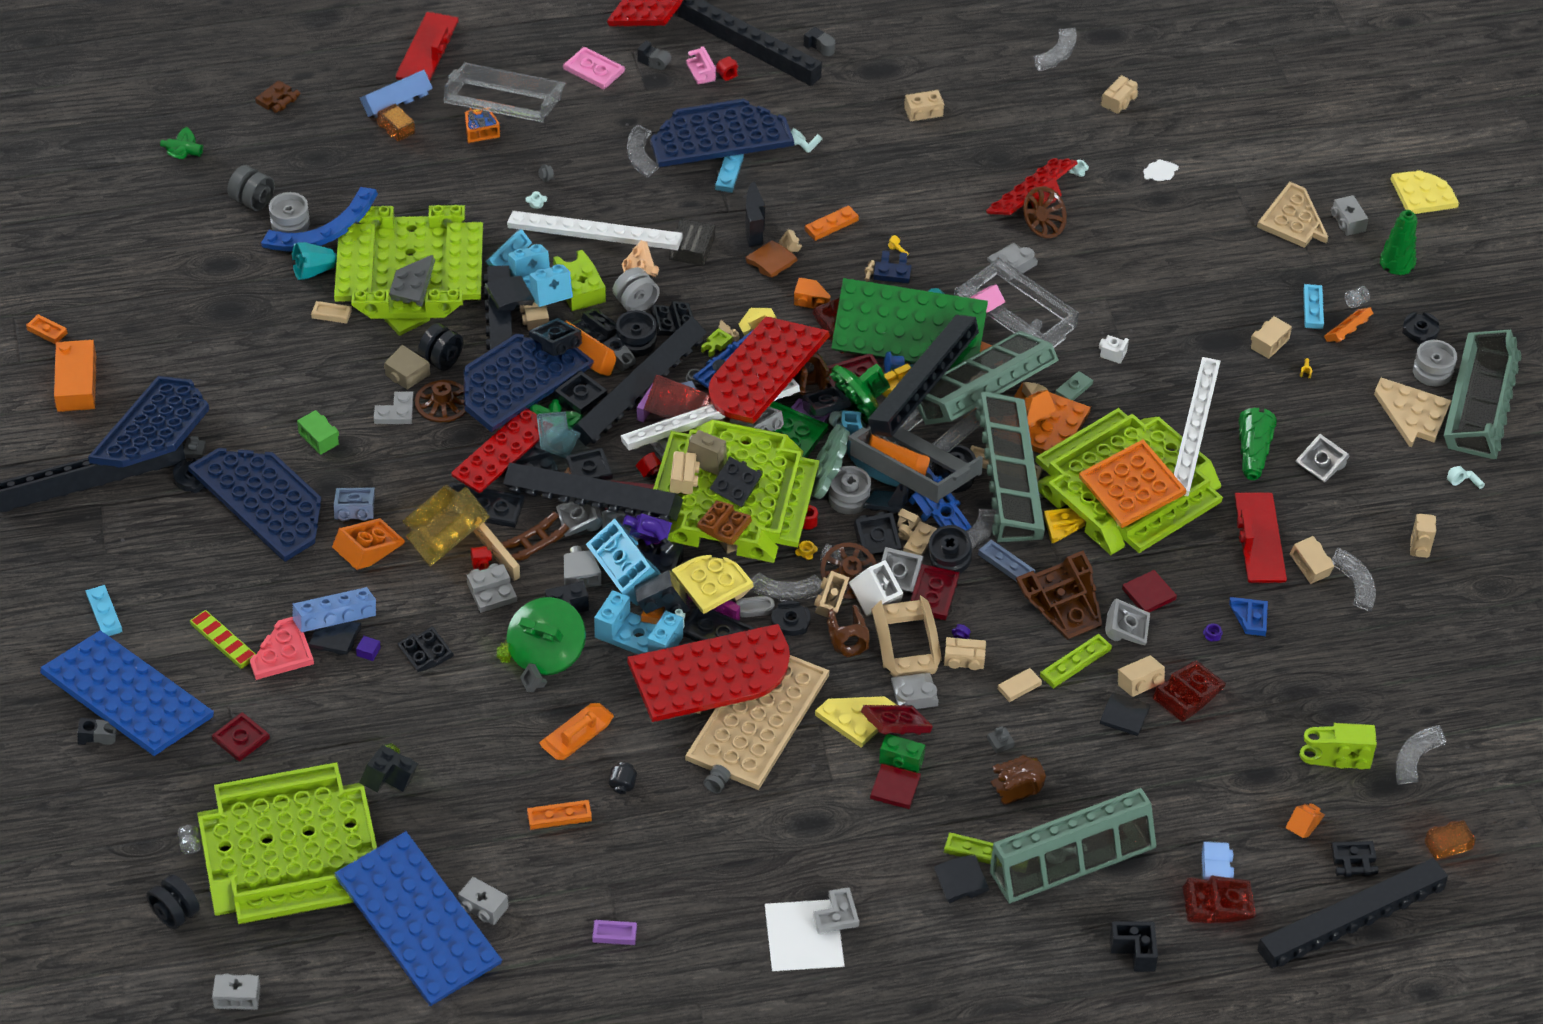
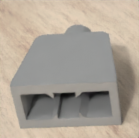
[564,546,601,588]

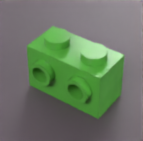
[297,410,339,455]

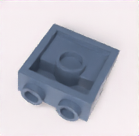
[334,488,375,521]

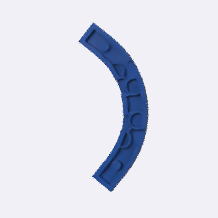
[261,187,378,251]

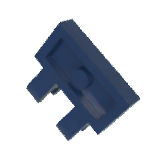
[873,250,911,284]

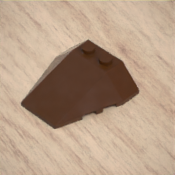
[1015,551,1102,640]

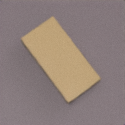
[311,301,352,323]
[998,668,1042,702]

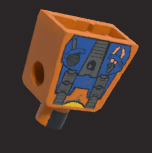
[465,105,500,143]

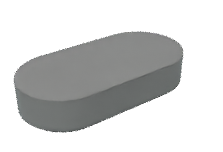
[736,596,774,617]

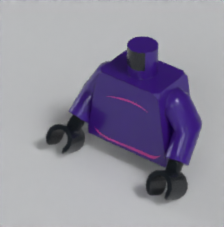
[623,514,673,555]

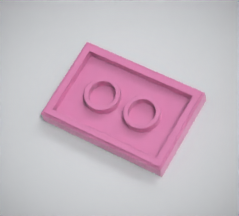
[563,47,625,89]

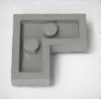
[374,392,414,424]
[813,888,859,933]

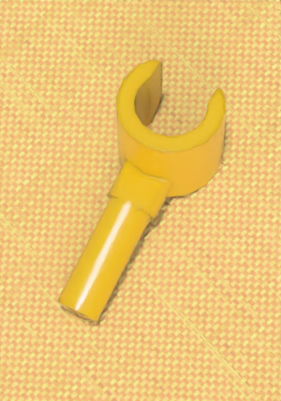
[888,235,909,256]
[1300,358,1312,378]

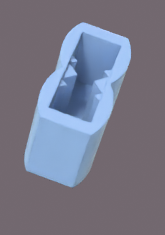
[1202,842,1234,886]

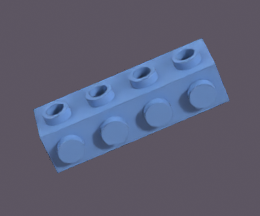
[360,70,433,118]
[293,587,376,633]

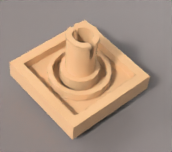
[622,240,659,277]

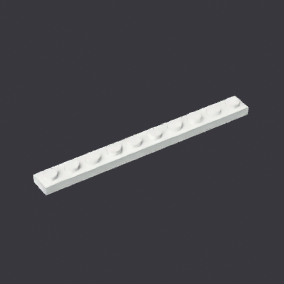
[507,211,683,250]
[1174,357,1220,496]
[621,379,800,450]

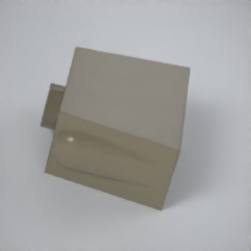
[384,345,430,389]
[687,430,727,475]

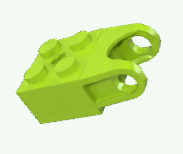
[553,250,606,311]
[1299,723,1377,769]

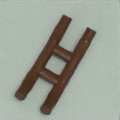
[501,511,570,561]

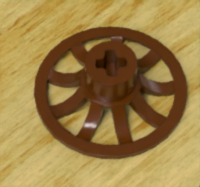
[1023,186,1067,239]
[415,380,466,422]
[820,542,877,599]

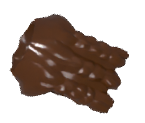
[793,353,831,395]
[827,605,869,657]
[991,755,1046,805]

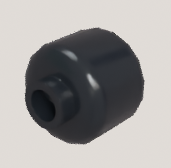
[608,762,637,794]

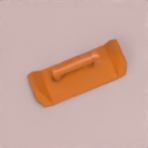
[565,320,617,376]
[868,433,930,476]
[539,703,614,760]

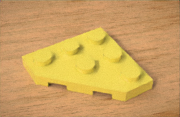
[815,696,896,747]

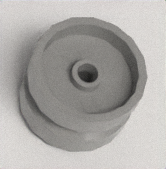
[269,192,310,233]
[613,267,660,311]
[1413,340,1457,387]
[828,466,871,514]

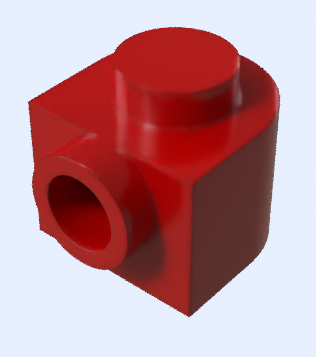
[716,56,738,80]
[635,452,661,477]
[803,505,818,529]
[471,546,492,570]

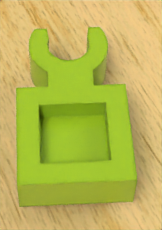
[701,328,733,357]

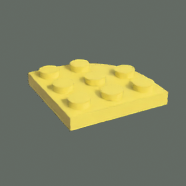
[1391,170,1459,214]
[672,555,753,614]

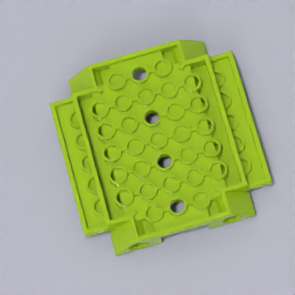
[334,205,483,319]
[1035,408,1223,555]
[653,420,820,563]
[197,763,377,924]

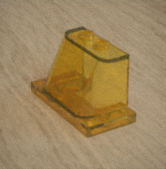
[402,485,490,567]

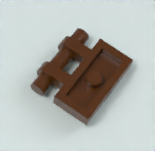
[255,80,300,113]

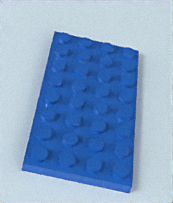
[40,630,214,756]
[335,831,502,1006]

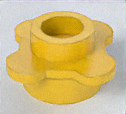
[795,541,818,560]

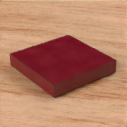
[1122,570,1177,613]
[211,712,270,762]
[870,764,921,809]

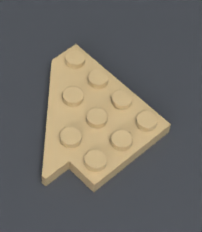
[1257,182,1328,248]
[1374,378,1452,447]

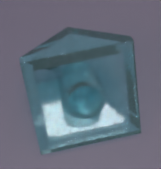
[537,411,581,458]

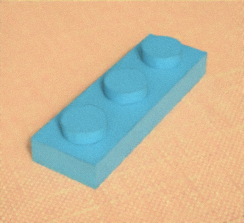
[715,154,744,193]
[486,229,532,266]
[1303,284,1324,329]
[86,585,122,636]

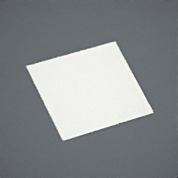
[765,900,844,971]

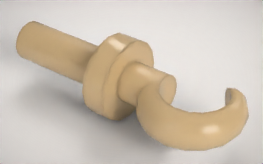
[865,260,875,281]

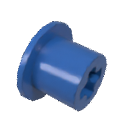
[884,352,905,374]

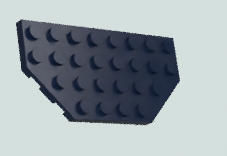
[650,99,794,167]
[464,334,594,432]
[88,376,209,468]
[188,448,321,562]

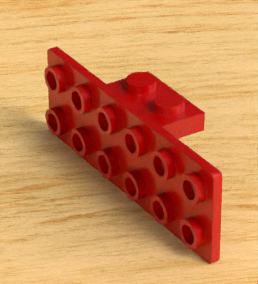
[396,12,459,81]
[986,158,1078,215]
[451,408,553,493]
[1234,493,1287,583]

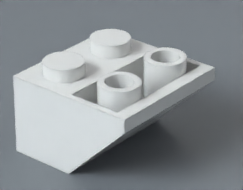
[849,560,903,617]

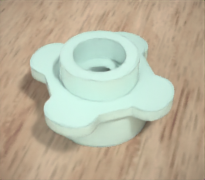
[1069,160,1089,177]
[526,191,547,209]

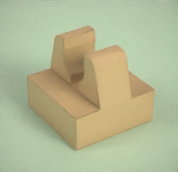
[779,229,802,253]
[897,508,922,531]

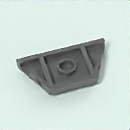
[389,255,435,306]

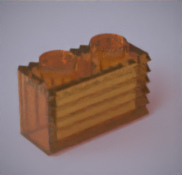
[377,103,415,141]
[1425,820,1476,860]

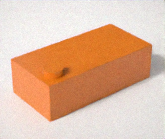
[54,340,96,412]

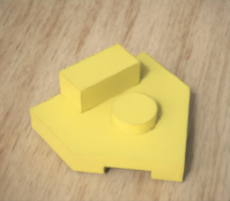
[739,308,777,336]

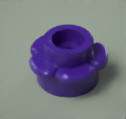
[1203,623,1223,642]
[952,624,971,639]

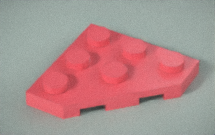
[250,617,314,680]

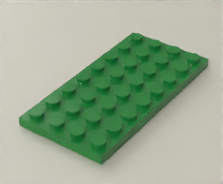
[831,278,988,369]

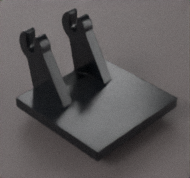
[710,457,763,508]
[863,484,911,513]

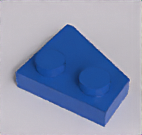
[1229,597,1268,636]

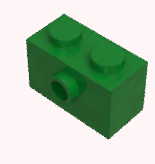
[879,734,925,773]

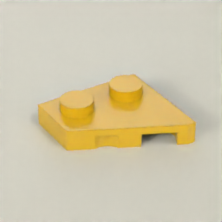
[1044,508,1086,543]

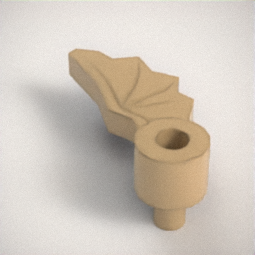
[718,320,740,341]

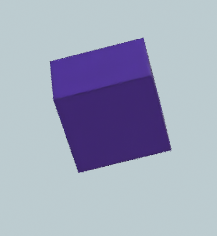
[356,636,381,661]

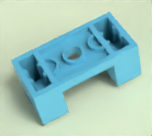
[508,244,573,307]
[586,519,661,606]
[594,590,683,654]

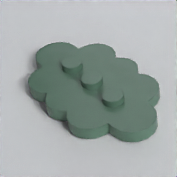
[812,424,850,499]

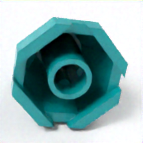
[292,242,337,280]

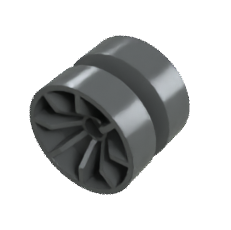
[227,165,275,211]

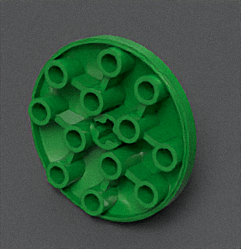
[829,363,890,425]
[507,597,586,675]

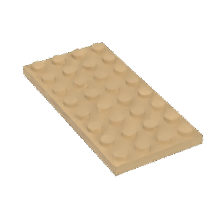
[686,655,829,790]

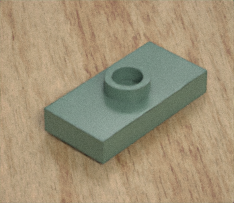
[1055,371,1093,401]

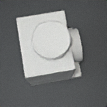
[1099,335,1129,364]

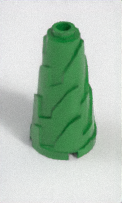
[1380,210,1417,275]
[1239,408,1277,480]

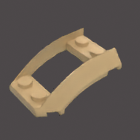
[871,595,942,677]

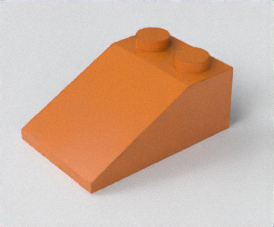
[332,518,405,570]

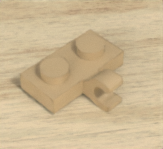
[898,521,937,556]

